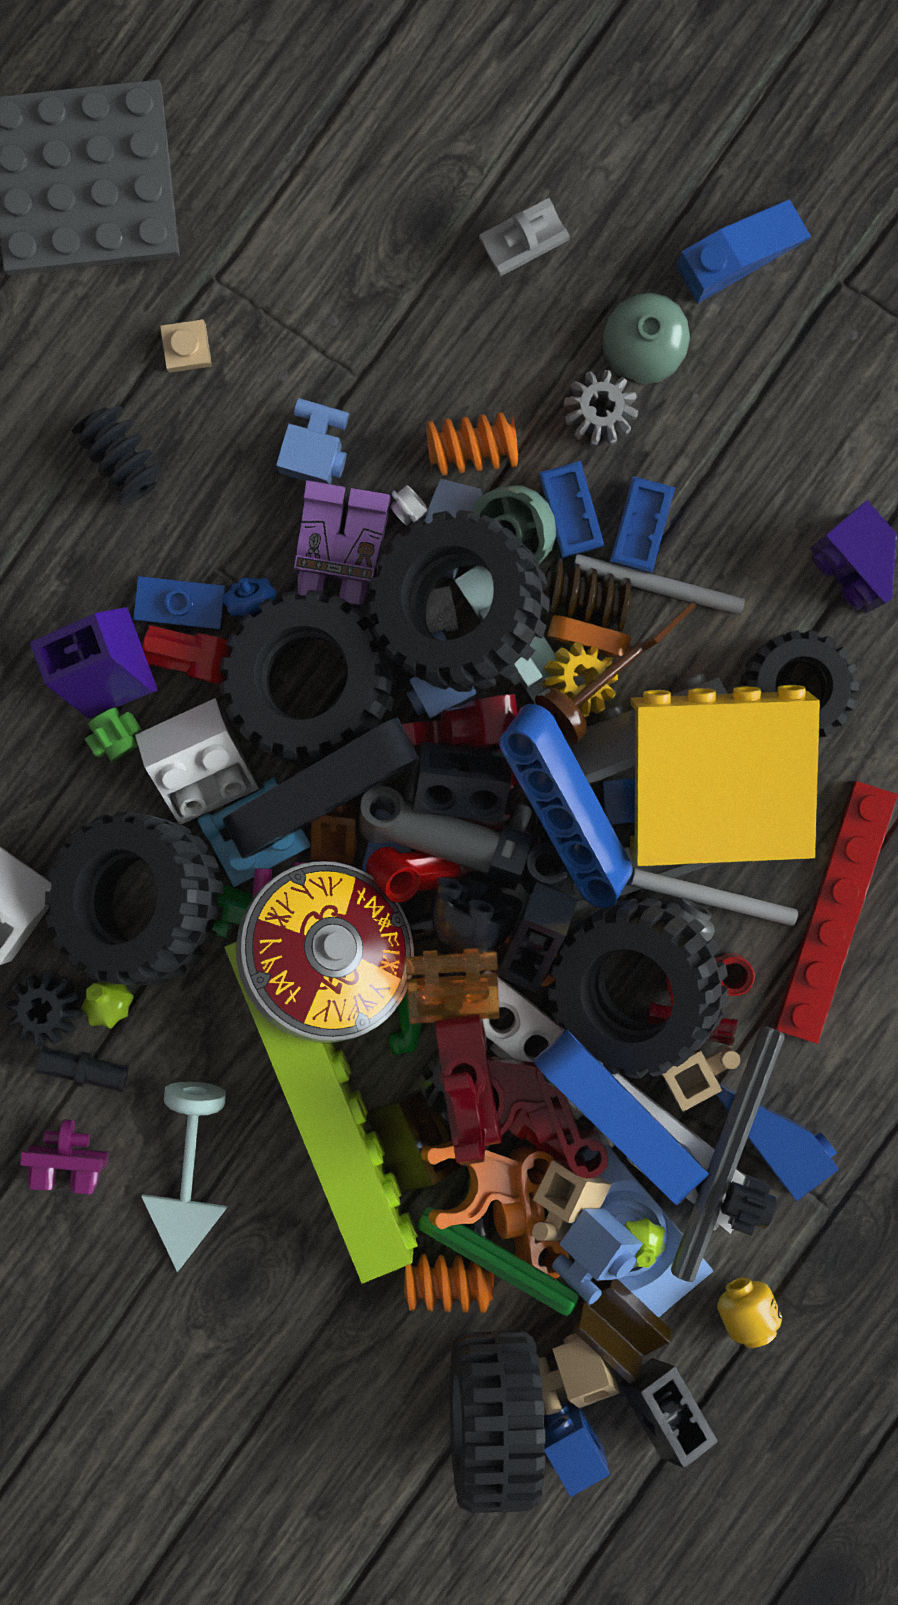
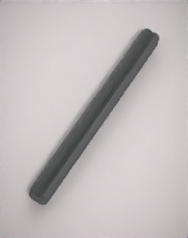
[671,1026,784,1282]

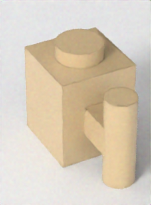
[661,1045,740,1111]
[532,1160,612,1241]
[539,1333,620,1415]

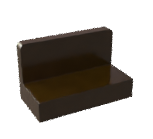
[367,1089,462,1192]
[573,1279,671,1384]

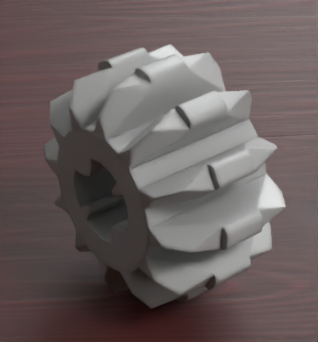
[563,370,638,447]

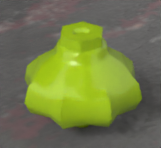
[81,981,134,1028]
[624,1217,666,1268]

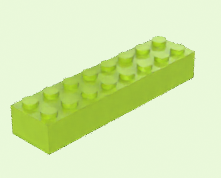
[224,940,418,1284]

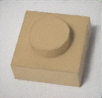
[160,319,212,373]

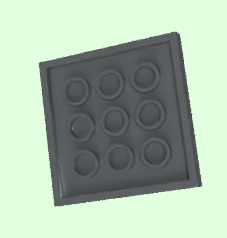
[0,80,180,276]

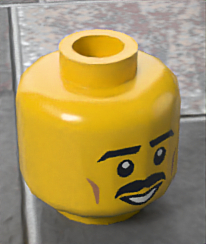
[717,1277,782,1348]

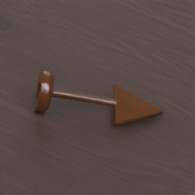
[535,601,697,744]

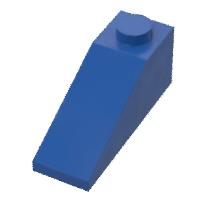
[676,199,811,304]
[715,1084,839,1201]

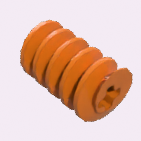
[426,412,518,476]
[404,1254,494,1314]

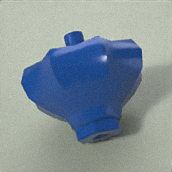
[222,577,276,618]

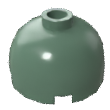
[602,292,690,385]
[473,486,556,565]

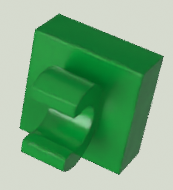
[212,885,253,938]

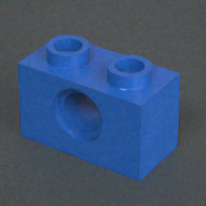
[544,1402,610,1497]

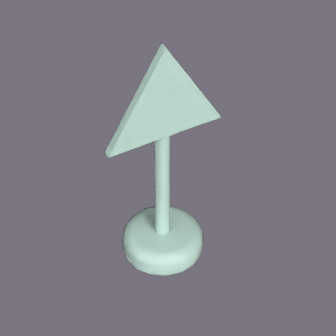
[141,1081,228,1272]

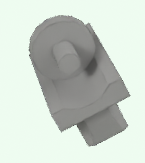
[479,198,570,277]

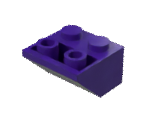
[810,500,897,613]
[29,607,158,718]

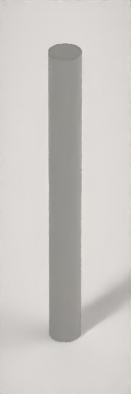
[574,554,745,615]
[628,868,798,926]

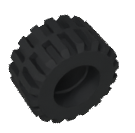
[740,630,859,738]

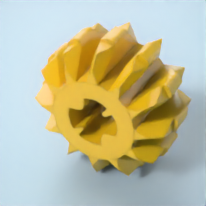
[541,642,618,718]

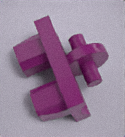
[20,1119,109,1194]

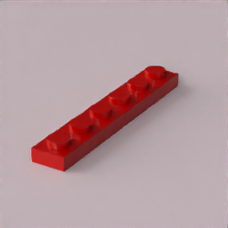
[774,781,898,1044]

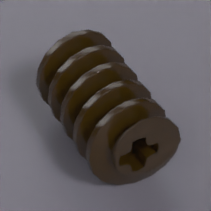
[542,558,633,633]

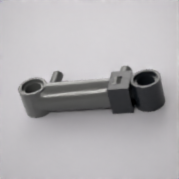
[358,769,569,894]

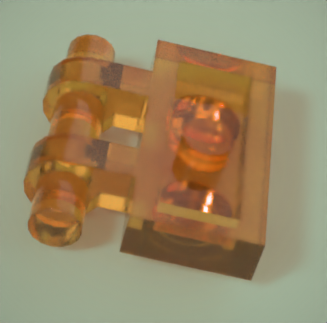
[405,948,499,1024]

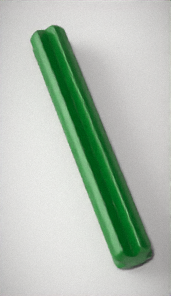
[417,1207,579,1316]

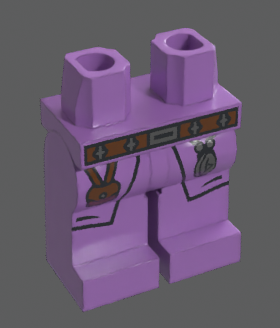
[294,480,391,609]

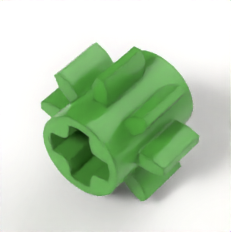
[85,707,142,762]

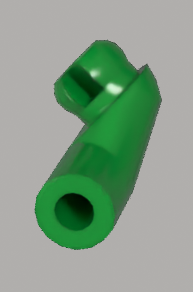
[388,990,422,1056]

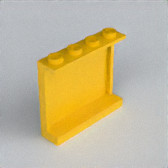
[630,685,820,866]

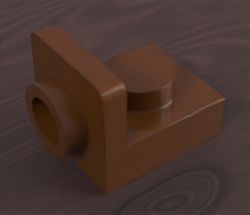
[311,798,362,865]

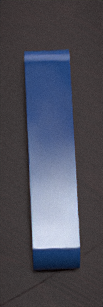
[499,704,633,908]
[533,1029,709,1205]

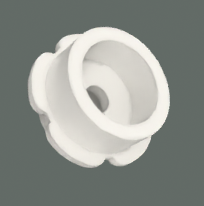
[390,485,428,525]

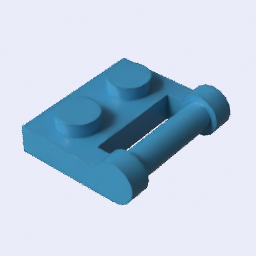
[197,777,311,887]

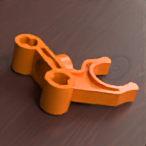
[421,1141,569,1279]

